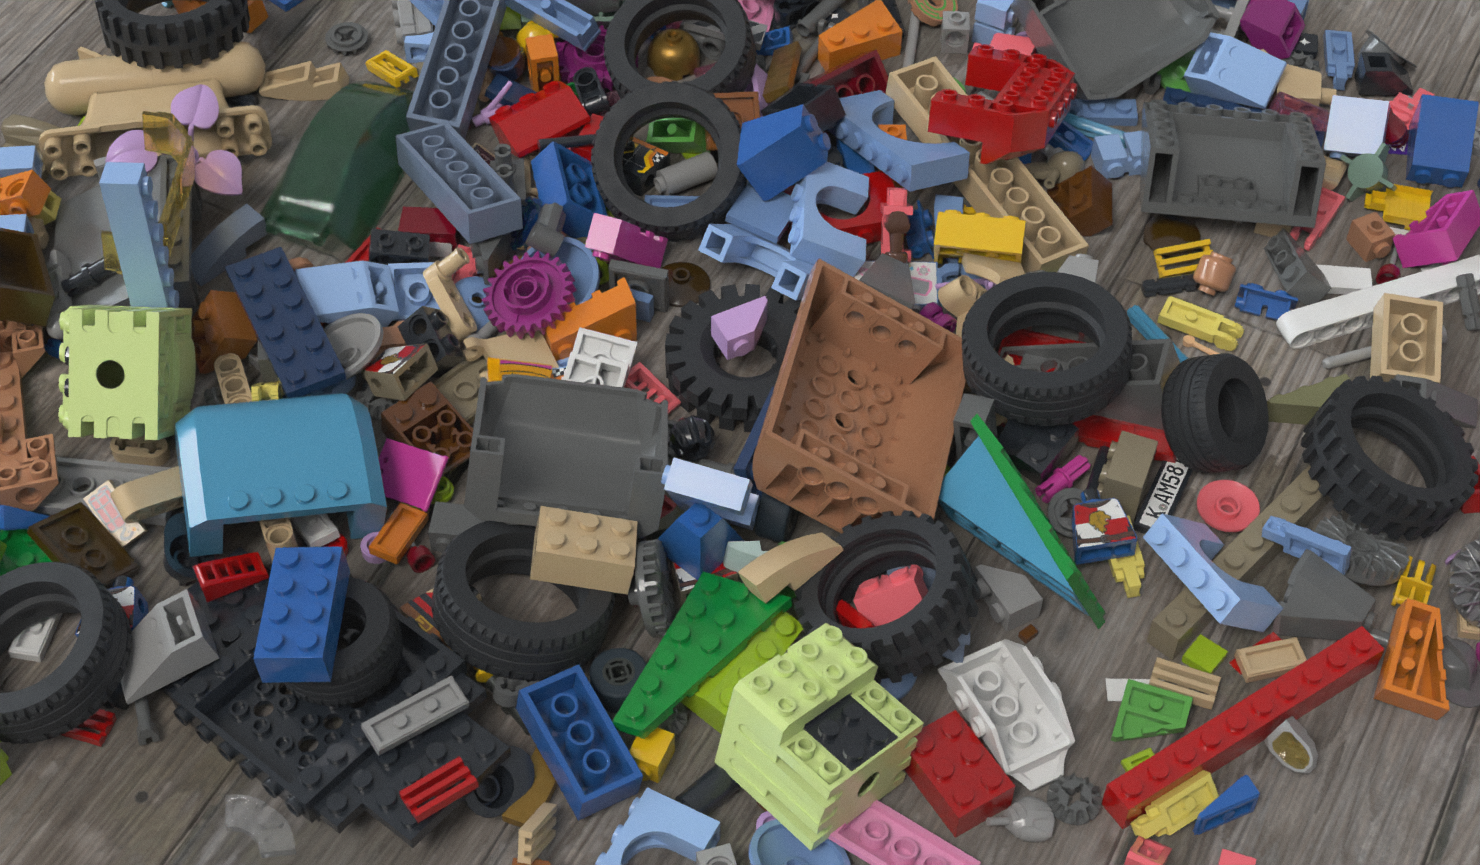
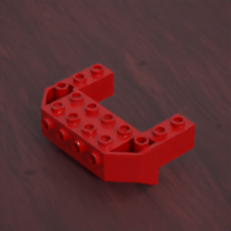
[928,44,1078,164]

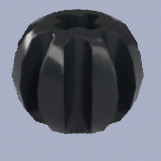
[669,415,715,462]

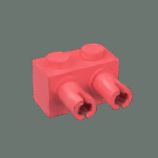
[853,565,928,627]

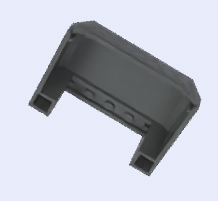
[1010,0,1220,100]
[464,374,668,539]

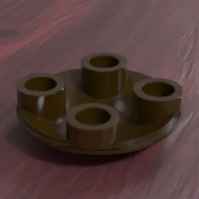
[1143,214,1201,259]

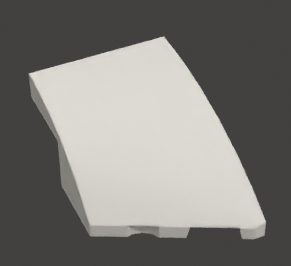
[561,327,638,388]

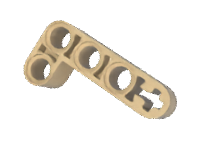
[938,275,995,394]
[110,466,183,524]

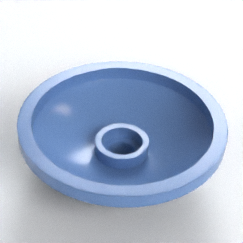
[520,237,600,305]
[749,819,851,865]

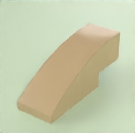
[259,61,350,101]
[738,532,843,603]

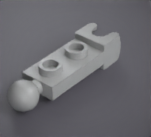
[46,250,72,339]

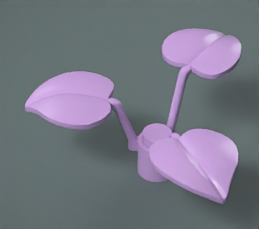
[106,84,243,196]

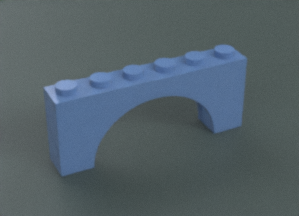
[827,90,970,192]

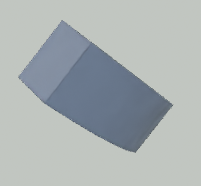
[191,203,268,286]

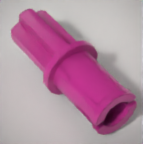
[1035,455,1091,503]

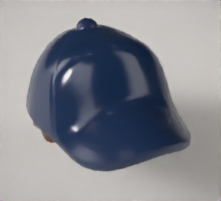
[488,30,526,81]

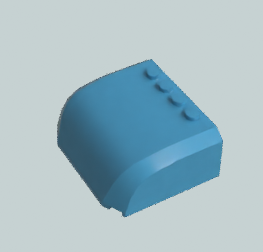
[174,393,387,557]

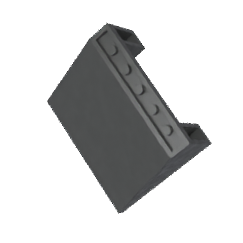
[1140,99,1326,228]
[50,152,202,341]

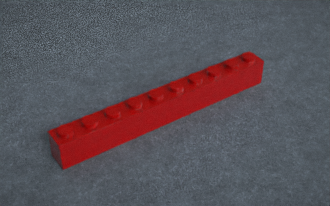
[1101,626,1385,829]

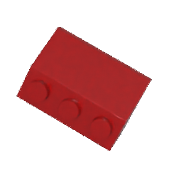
[488,81,591,158]

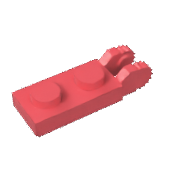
[1290,187,1345,251]

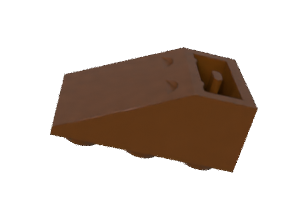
[381,381,473,476]

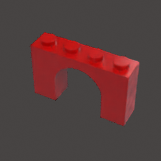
[782,171,905,244]

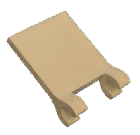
[463,331,559,388]

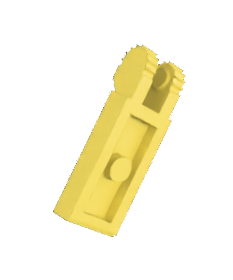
[1157,296,1244,351]
[251,381,285,401]

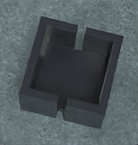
[761,83,846,132]

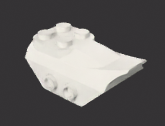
[937,639,1075,791]

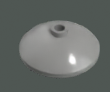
[323,313,383,383]

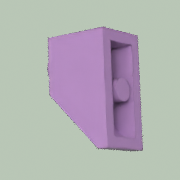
[711,296,768,360]

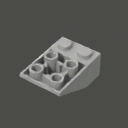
[120,589,219,704]

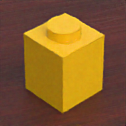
[629,727,675,783]

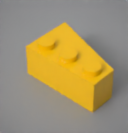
[934,210,1026,264]

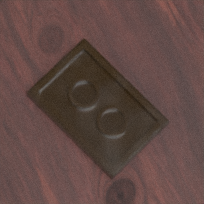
[27,502,141,589]

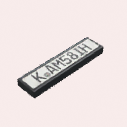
[1133,459,1193,534]

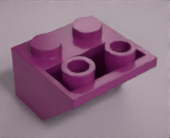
[1240,0,1305,59]

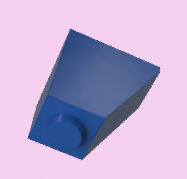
[658,503,744,581]

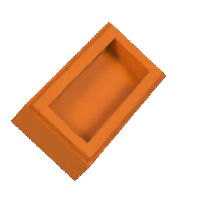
[369,503,429,564]

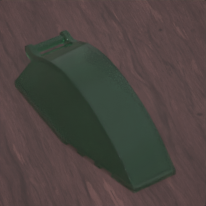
[260,81,414,251]

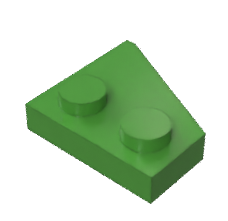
[1111,679,1193,742]

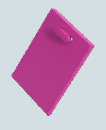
[379,438,449,512]

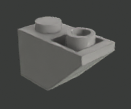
[974,564,1043,632]

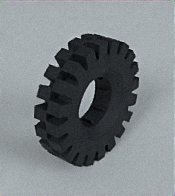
[665,284,801,432]

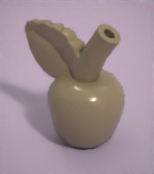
[1024,151,1085,189]

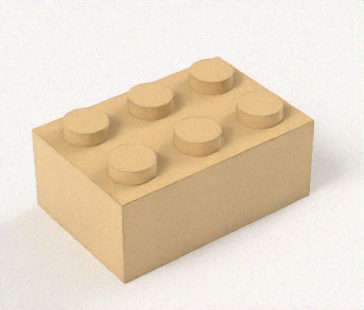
[1370,293,1443,384]
[530,506,637,595]

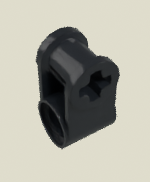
[772,0,820,31]
[573,67,611,116]

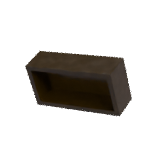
[0,228,55,326]

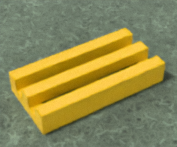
[365,50,419,88]
[1153,239,1213,278]

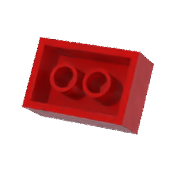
[904,710,1015,838]

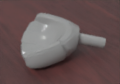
[986,796,1055,842]

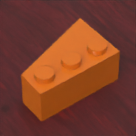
[817,0,902,71]
[542,277,637,361]

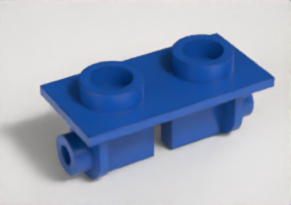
[906,200,935,259]
[1235,283,1298,321]

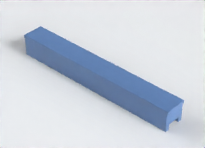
[505,0,601,52]

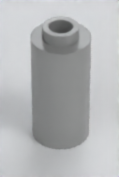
[654,152,718,196]

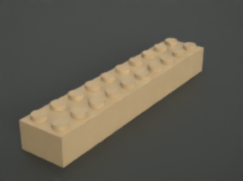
[886,56,1089,272]

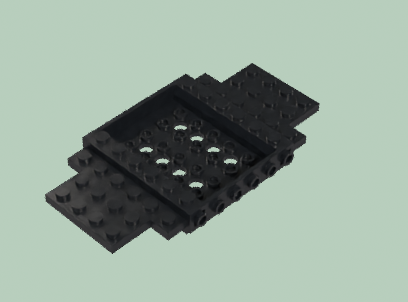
[160,547,512,848]

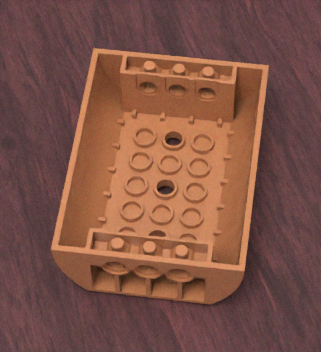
[752,258,966,534]

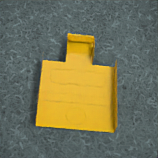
[1364,184,1433,230]

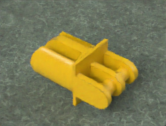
[1391,556,1436,606]

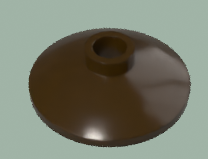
[661,262,710,307]

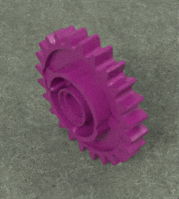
[556,25,639,91]
[482,251,577,339]

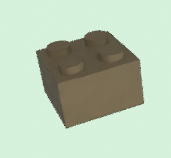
[1097,431,1158,525]

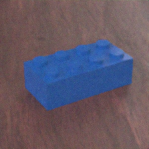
[253,546,350,683]
[516,665,643,821]

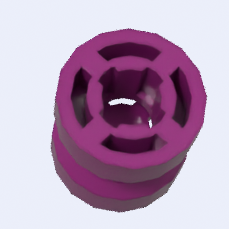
[919,302,957,333]

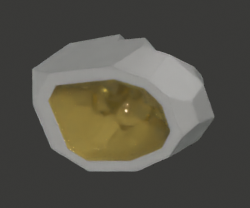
[1264,716,1318,774]

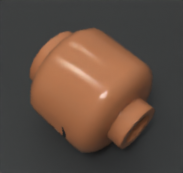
[1193,251,1236,296]

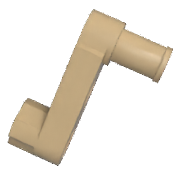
[423,247,477,343]

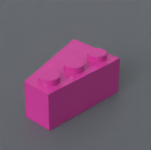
[1392,190,1480,268]
[585,213,668,268]

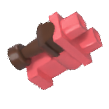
[880,187,913,264]

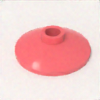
[1196,480,1260,532]

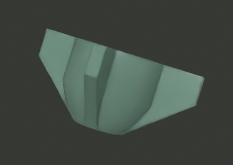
[1340,142,1397,202]

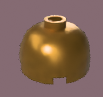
[647,29,700,81]

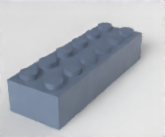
[406,0,506,140]
[396,122,523,244]

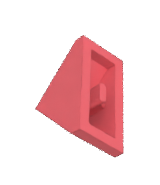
[1124,836,1172,865]

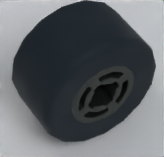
[755,492,799,542]
[589,648,647,713]

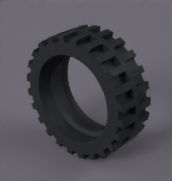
[95,0,250,69]
[1301,375,1479,541]
[794,510,980,684]

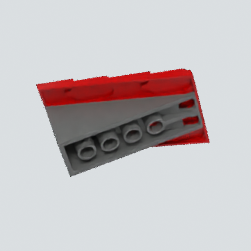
[998,329,1180,463]

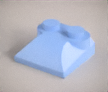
[388,262,441,321]

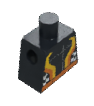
[622,136,671,196]

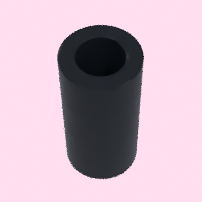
[675,764,741,816]

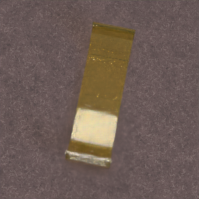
[101,111,195,275]

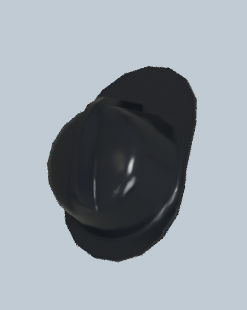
[163,513,215,586]
[464,746,535,818]

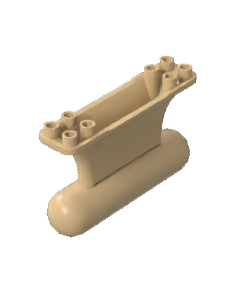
[39,42,272,180]

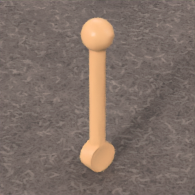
[1183,335,1220,355]

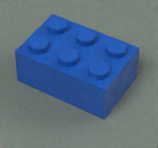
[531,141,607,239]

